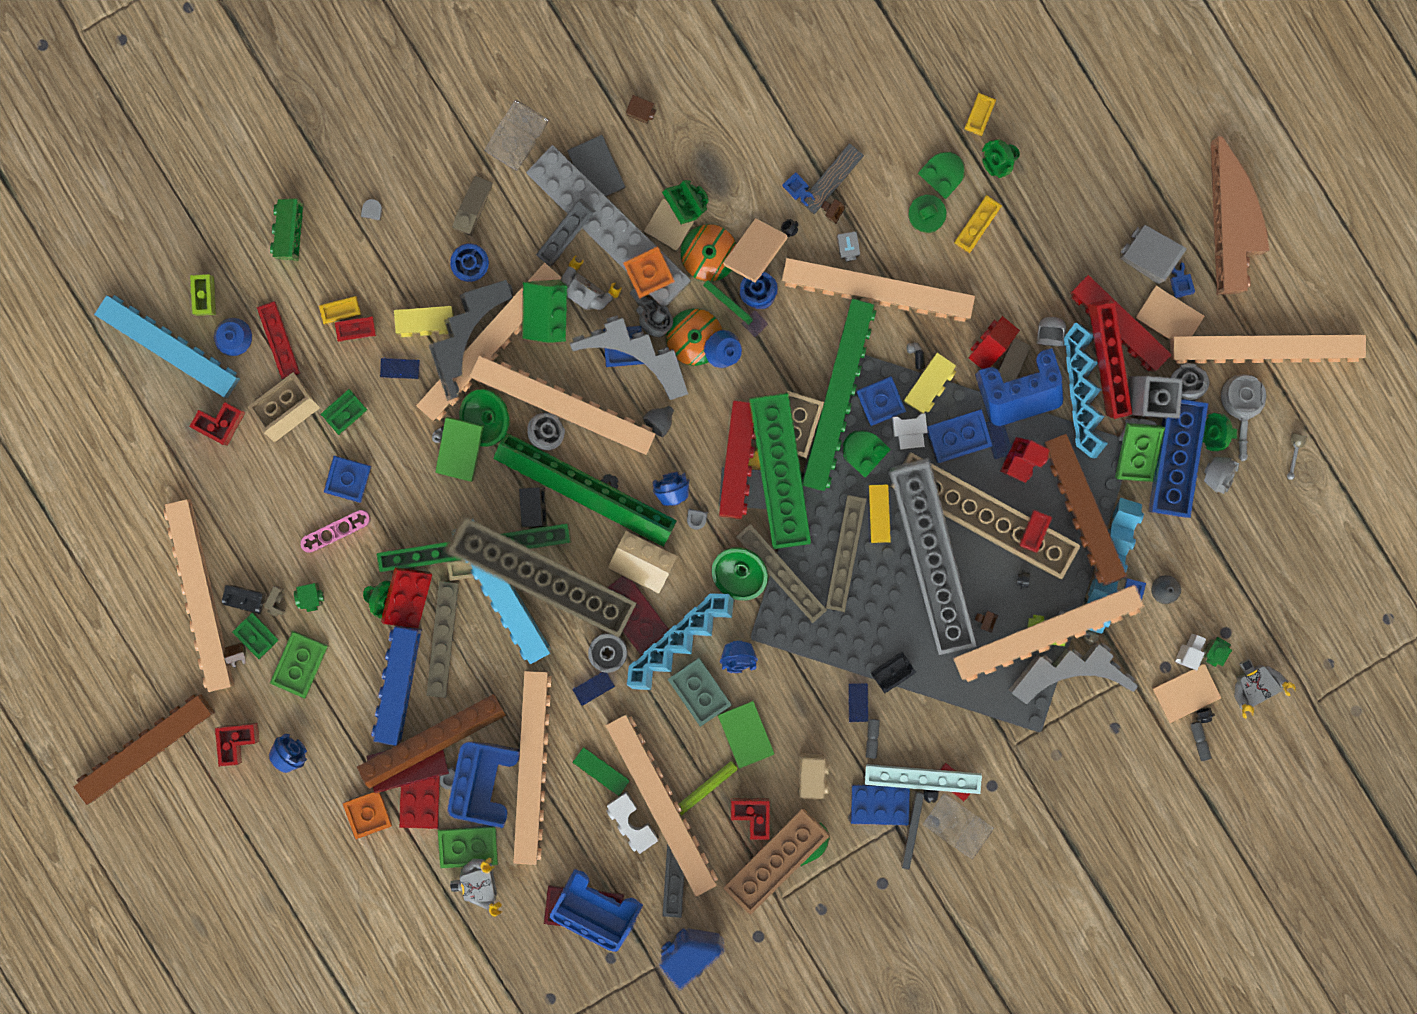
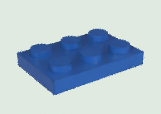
[927,409,992,463]
[851,785,910,825]

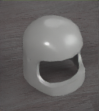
[1036,317,1066,346]

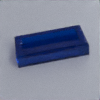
[380,358,420,379]
[986,421,1011,460]
[572,672,615,706]
[848,683,868,722]

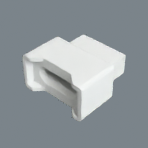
[892,414,928,450]
[1175,634,1206,671]

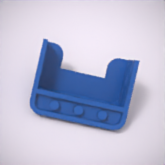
[975,348,1064,427]
[448,742,520,828]
[550,869,643,952]
[659,928,725,990]

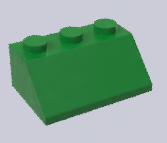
[270,199,304,261]
[522,280,567,343]

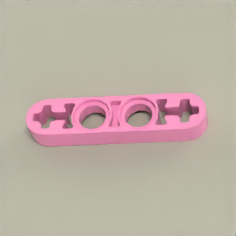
[300,510,371,553]

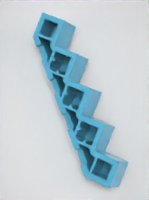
[1064,322,1108,458]
[1087,498,1144,634]
[627,593,734,690]

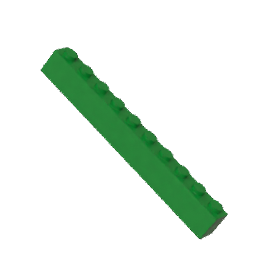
[802,299,877,491]
[493,433,677,547]
[377,523,572,572]

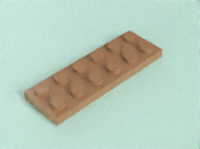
[723,808,830,915]

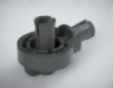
[630,288,673,337]

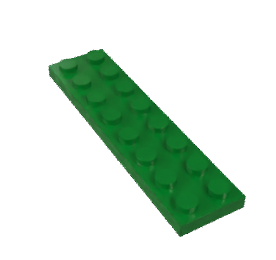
[750,392,811,549]

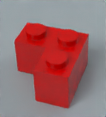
[968,316,1020,370]
[189,402,246,446]
[1000,437,1050,483]
[215,723,259,767]
[731,798,770,840]

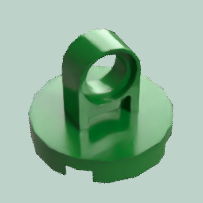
[982,139,1020,178]
[908,194,947,233]
[1202,413,1238,452]
[363,580,391,619]

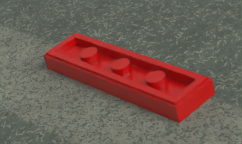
[257,301,301,380]

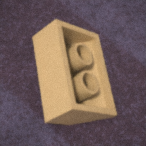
[248,372,320,442]
[608,531,678,594]

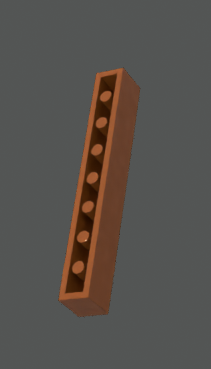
[1044,434,1127,587]
[73,694,215,805]
[357,694,506,788]

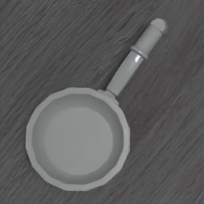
[1221,374,1266,461]

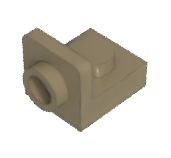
[264,586,285,617]

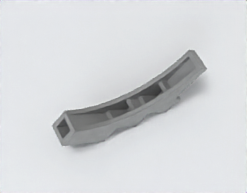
[569,315,688,400]
[1008,643,1138,704]

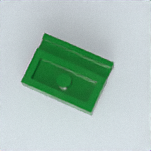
[320,389,368,435]
[232,613,280,659]

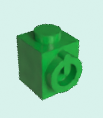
[294,583,324,612]
[1203,637,1232,667]

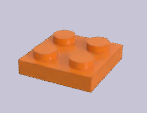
[623,246,675,298]
[342,792,393,840]

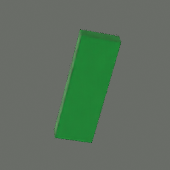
[703,280,753,325]
[572,747,630,796]

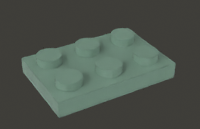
[668,658,732,727]

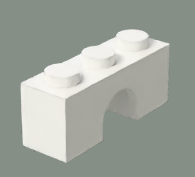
[606,791,659,854]

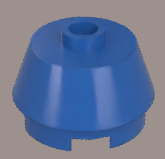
[450,243,489,282]
[740,272,778,309]
[214,318,252,356]
[704,330,742,368]
[652,472,690,506]
[720,641,758,673]
[269,734,307,773]

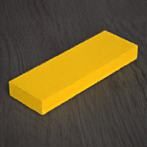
[954,195,1002,254]
[869,485,891,543]

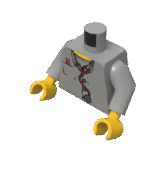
[561,255,622,310]
[1234,659,1296,718]
[450,858,502,917]

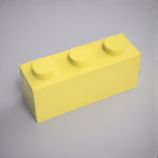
[394,306,454,338]
[903,353,956,414]

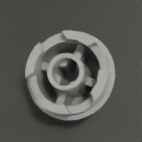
[1171,363,1209,401]
[527,413,565,450]
[1204,457,1240,494]

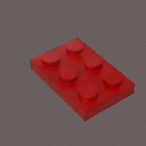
[381,568,433,628]
[399,776,440,829]

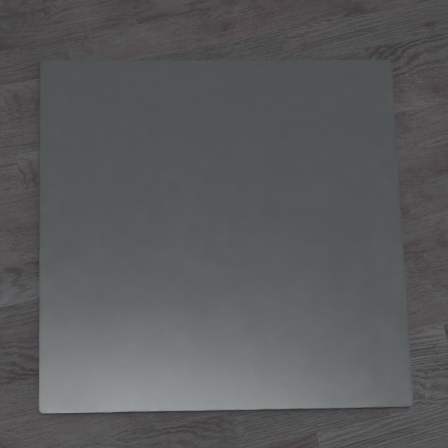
[751,355,1123,732]

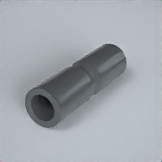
[866,719,880,759]
[1190,721,1212,761]

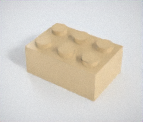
[787,391,824,458]
[798,753,829,799]

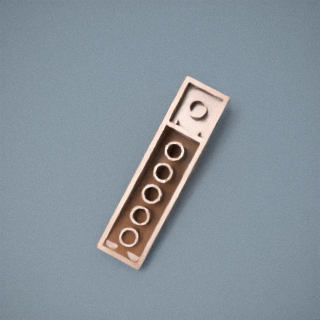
[1211,136,1270,295]

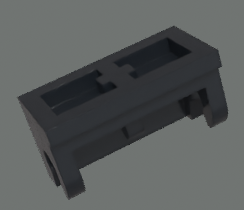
[519,487,547,527]
[222,584,266,614]
[871,652,917,694]

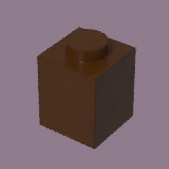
[626,95,656,124]

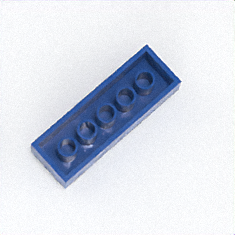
[1148,399,1208,518]
[372,626,422,746]

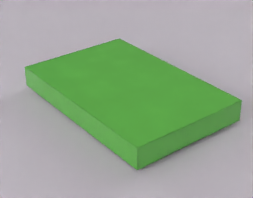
[435,417,484,482]
[1115,423,1165,482]
[270,631,328,699]
[718,701,775,769]
[438,826,498,868]

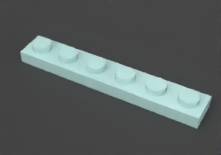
[865,764,982,794]

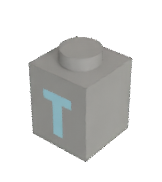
[837,232,860,262]

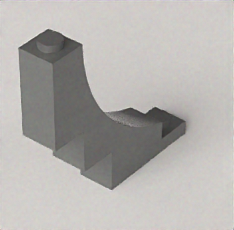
[429,280,513,401]

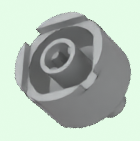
[588,633,628,673]

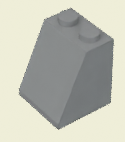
[1120,225,1187,284]
[1128,376,1183,418]

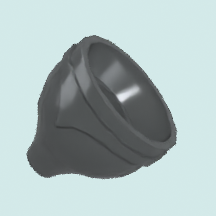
[643,406,674,437]
[1151,575,1181,604]

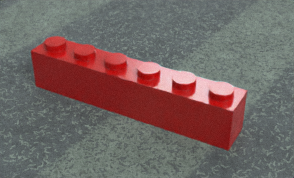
[1070,275,1172,372]
[1089,299,1132,419]
[719,401,756,519]

